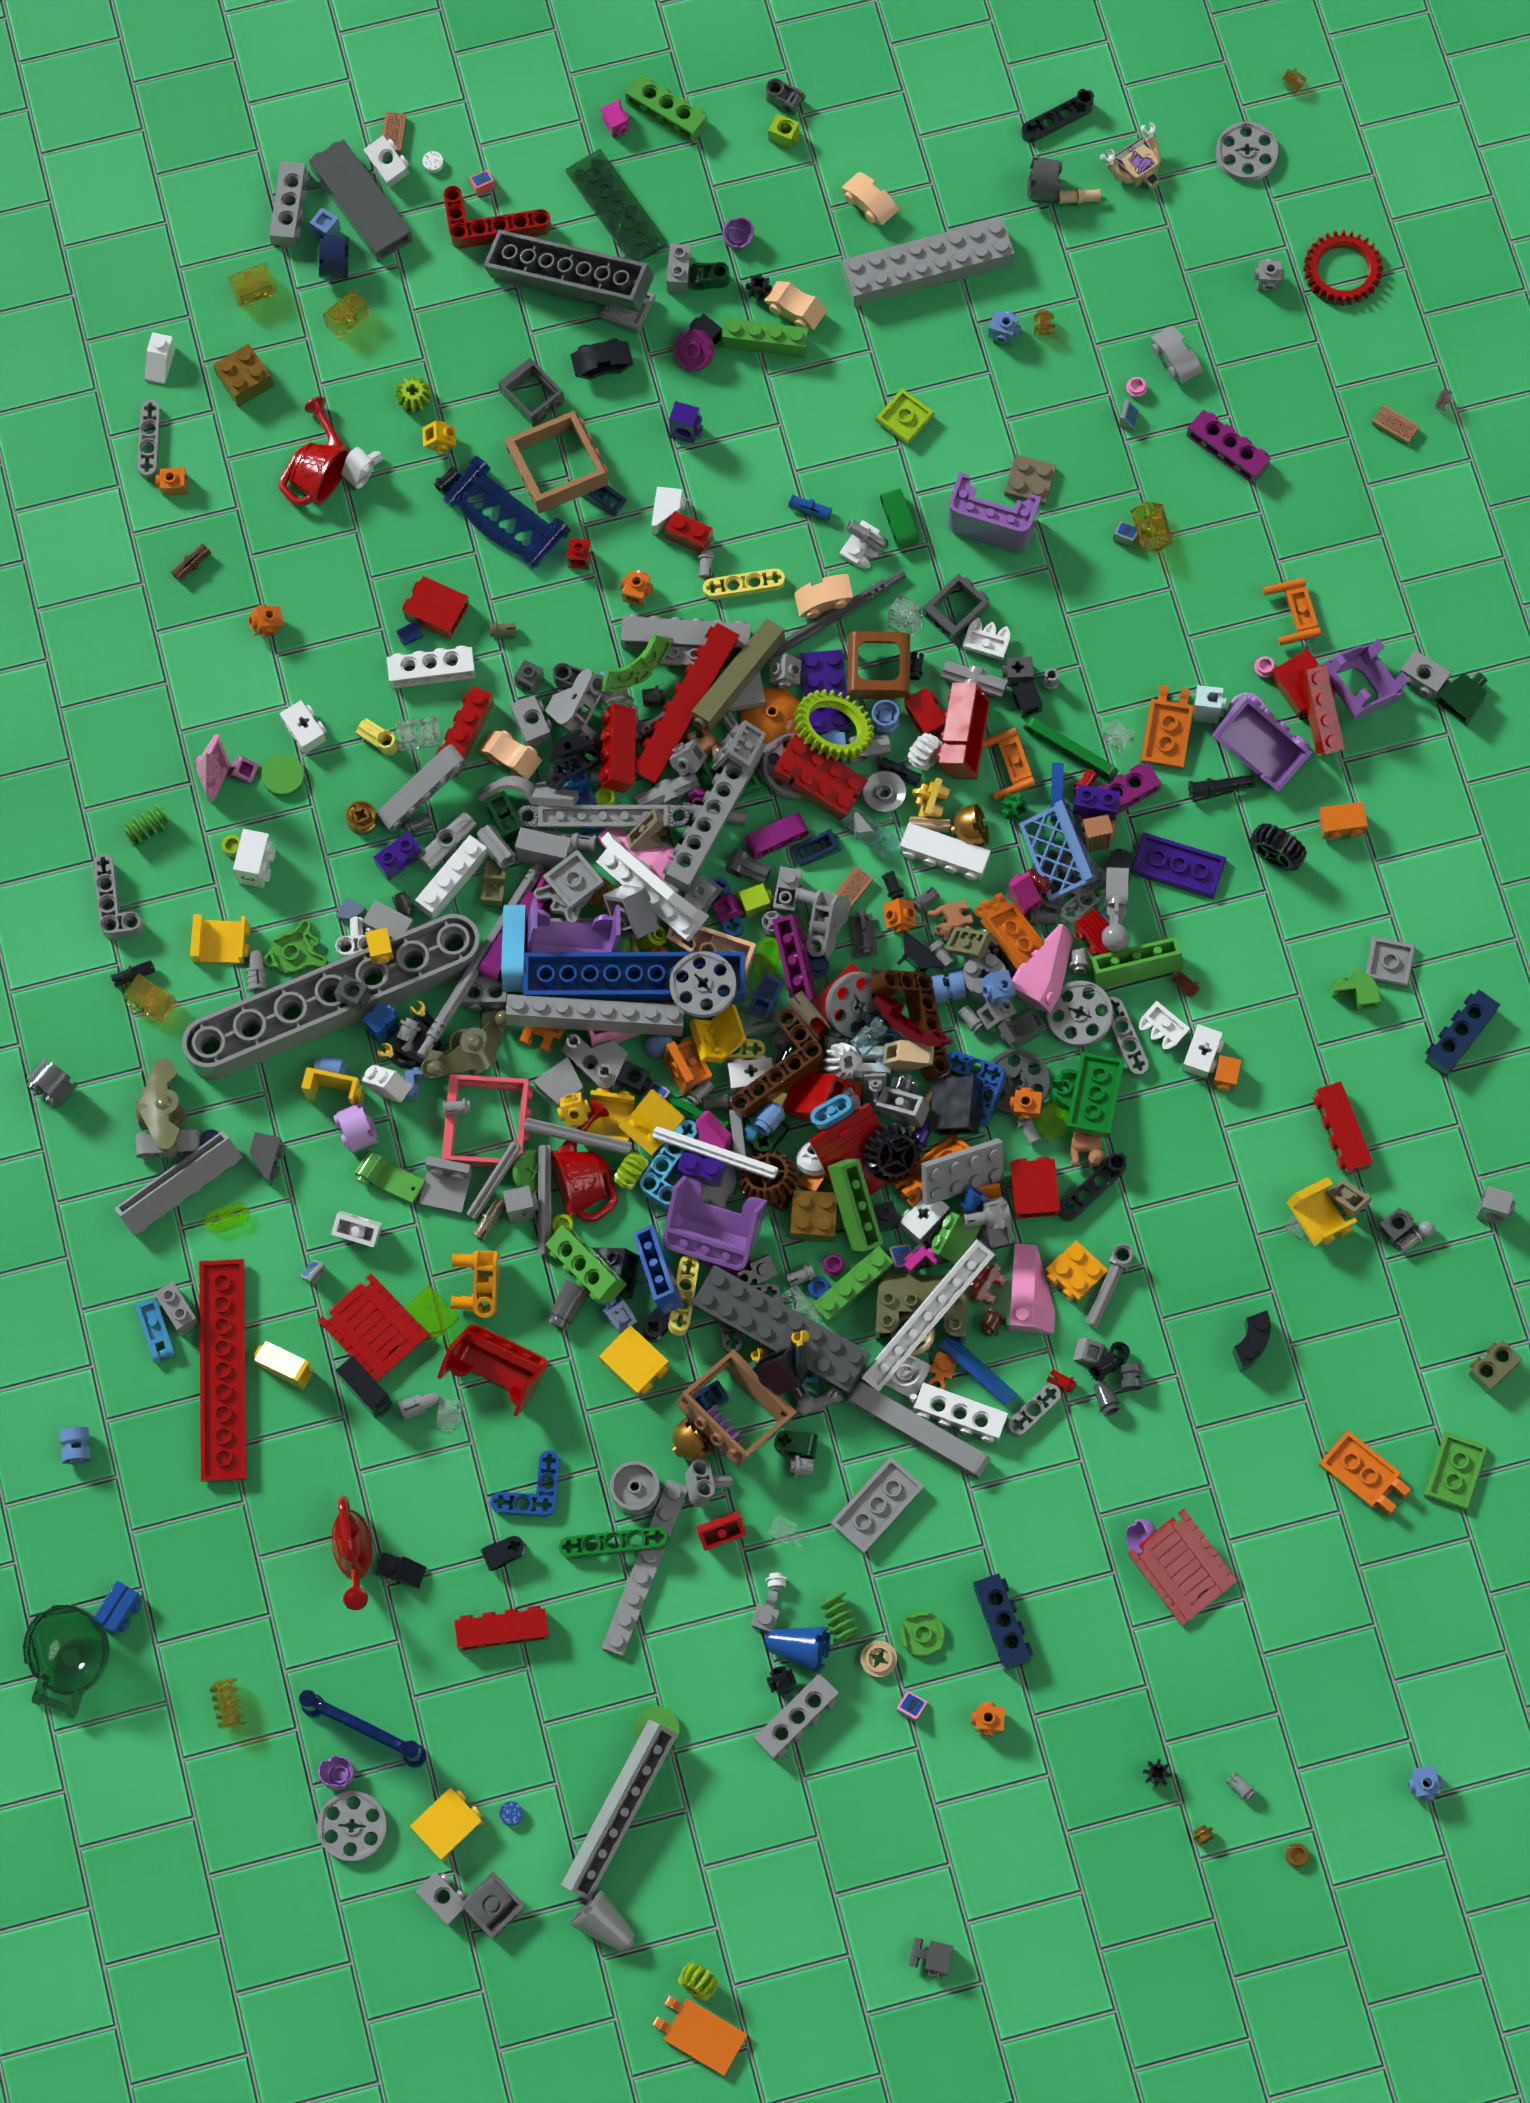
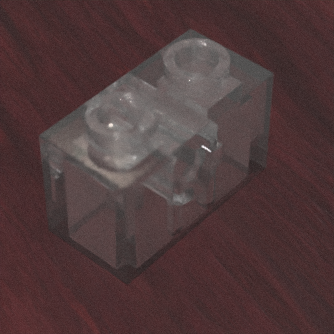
[888,594,923,637]

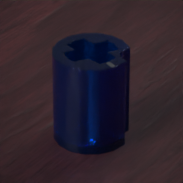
[396,621,424,647]

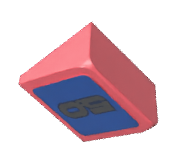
[469,170,496,196]

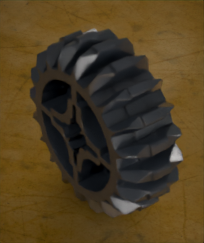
[1249,823,1307,871]
[863,1123,923,1182]

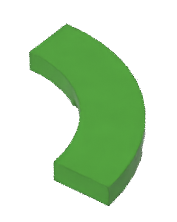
[600,634,673,692]

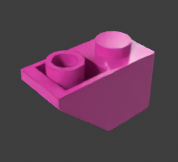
[1008,872,1041,917]
[696,1111,732,1159]

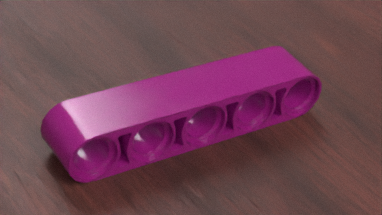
[479,891,551,982]

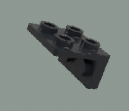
[582,1247,640,1299]

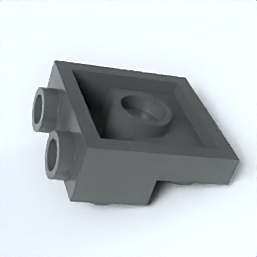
[460,1871,525,1939]

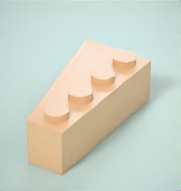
[666,926,757,983]

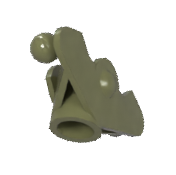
[421,1010,509,1078]
[136,1058,187,1157]

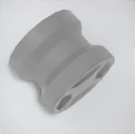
[762,911,782,937]

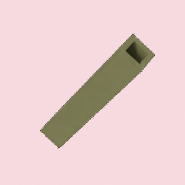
[692,619,785,732]

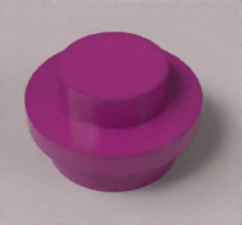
[822,1254,845,1277]

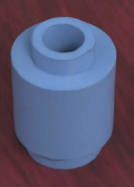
[314,1056,347,1075]
[754,1103,785,1136]

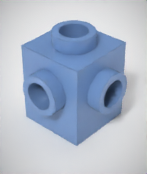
[988,310,1021,344]
[981,970,1016,1007]
[1408,1766,1443,1802]

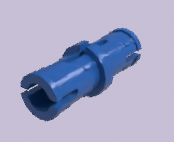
[788,495,833,521]

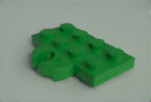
[1051,1052,1125,1138]

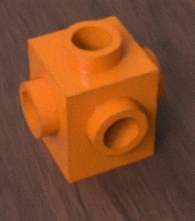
[621,570,653,607]
[248,605,284,637]
[883,898,917,934]
[1010,1088,1042,1121]
[971,1702,1005,1737]

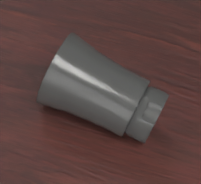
[547,1279,590,1331]

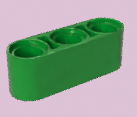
[880,488,919,550]

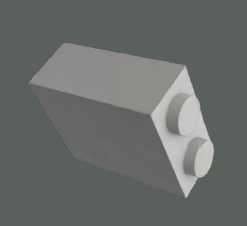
[515,827,575,869]

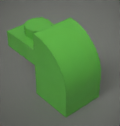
[1330,971,1381,1011]

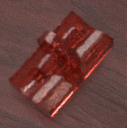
[969,1264,1007,1305]

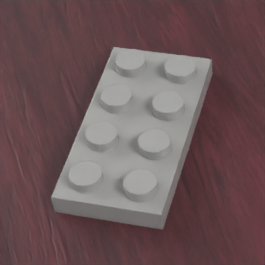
[921,1138,1004,1205]
[830,1456,925,1554]

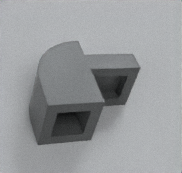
[998,1011,1048,1049]

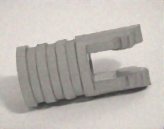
[246,950,267,993]
[398,1393,440,1421]

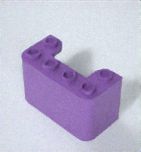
[948,472,1041,552]

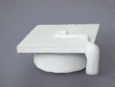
[885,1355,932,1403]

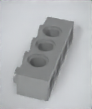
[269,161,310,247]
[754,1673,839,1761]

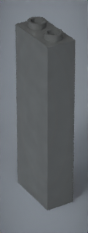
[309,139,413,262]

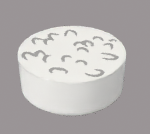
[422,151,444,173]

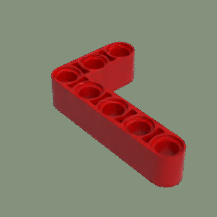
[443,186,551,249]

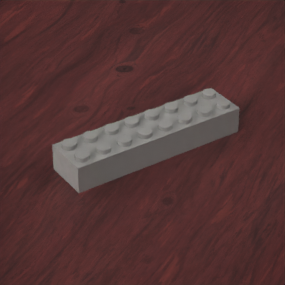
[842,218,1014,307]

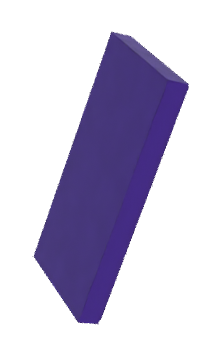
[1131,832,1227,899]

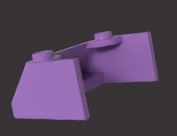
[526,898,621,953]

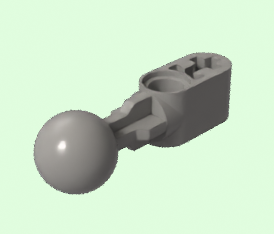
[1102,867,1130,952]

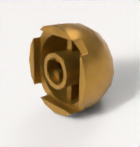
[951,804,989,847]
[672,1416,715,1462]

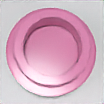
[1126,377,1147,398]
[1254,657,1276,678]

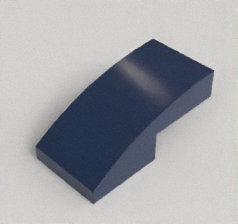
[746,973,785,1022]

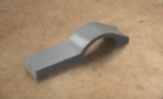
[479,775,579,808]

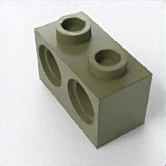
[1468,1340,1522,1394]

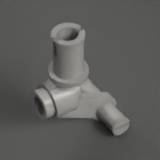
[795,1384,844,1416]

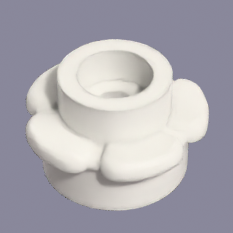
[765,1572,788,1590]

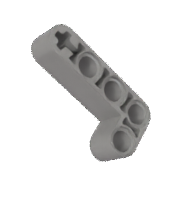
[93,854,144,940]

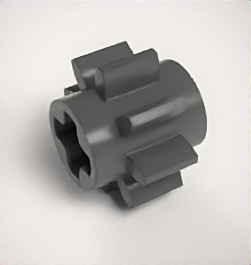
[890,1073,918,1094]

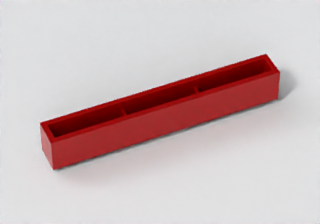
[635,623,740,786]

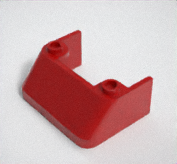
[437,1325,548,1417]

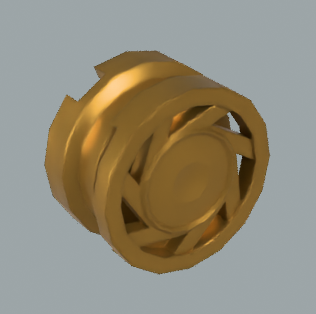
[346,800,378,835]

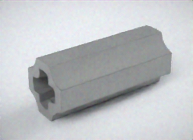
[477,825,516,868]

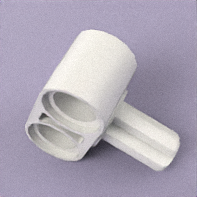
[341,447,383,489]
[335,917,368,959]

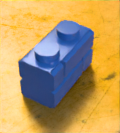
[363,1002,399,1045]
[92,1581,143,1636]

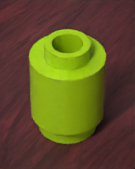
[637,925,667,952]

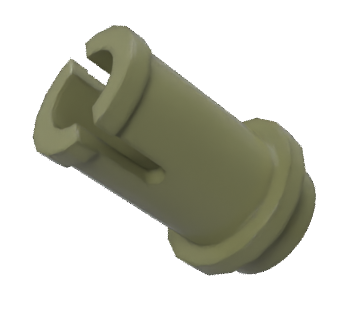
[490,622,516,639]

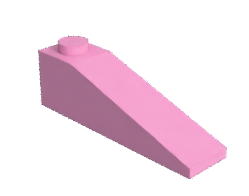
[597,828,684,880]
[1012,924,1074,1013]

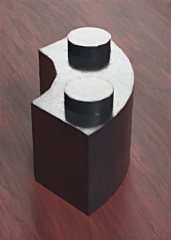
[570,338,633,380]
[1232,1310,1271,1372]

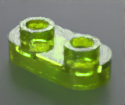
[754,937,780,980]
[205,1202,249,1233]

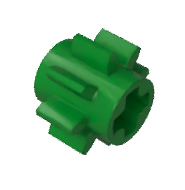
[1001,793,1027,821]

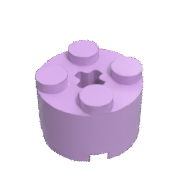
[333,1102,379,1153]

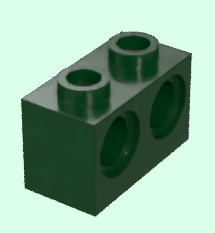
[485,791,523,844]

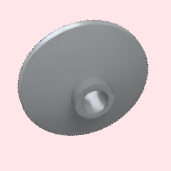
[863,771,906,813]

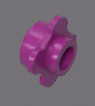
[688,788,707,805]

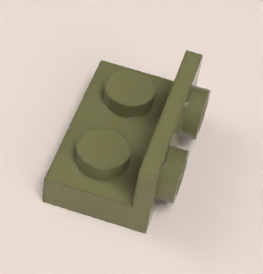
[944,926,999,959]

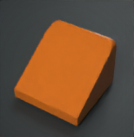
[797,1173,827,1192]
[977,1183,1001,1199]

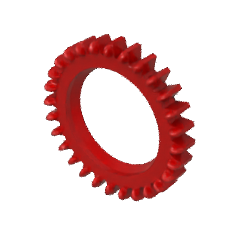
[1303,230,1384,306]

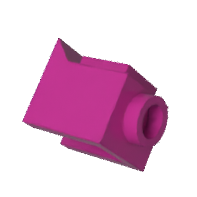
[600,99,629,138]

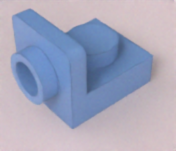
[405,1067,429,1102]
[601,1297,638,1334]

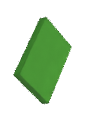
[1424,1432,1488,1511]

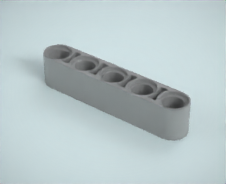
[377,744,466,832]

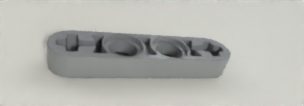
[137,400,161,479]
[1103,996,1149,1077]

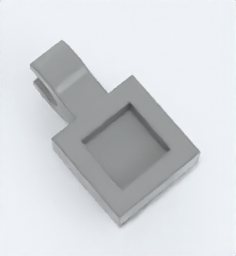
[751,1590,780,1632]

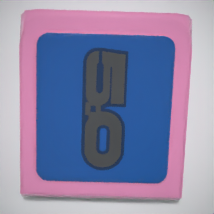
[896,1691,928,1722]

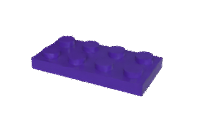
[800,650,850,735]

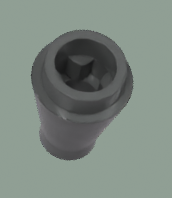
[1093,1381,1120,1416]

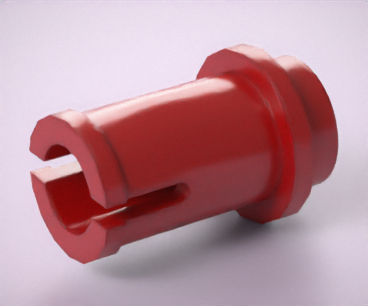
[1073,769,1098,794]
[1047,1369,1077,1394]

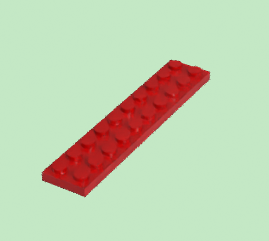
[199,1259,247,1482]

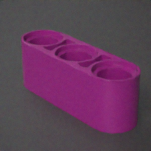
[744,813,809,859]

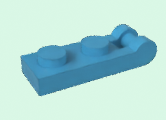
[135,1297,176,1364]

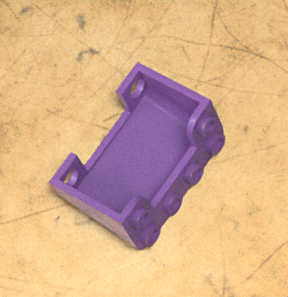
[1212,693,1313,792]

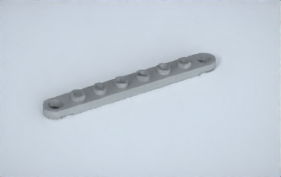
[517,805,690,828]

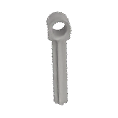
[1086,1244,1133,1328]

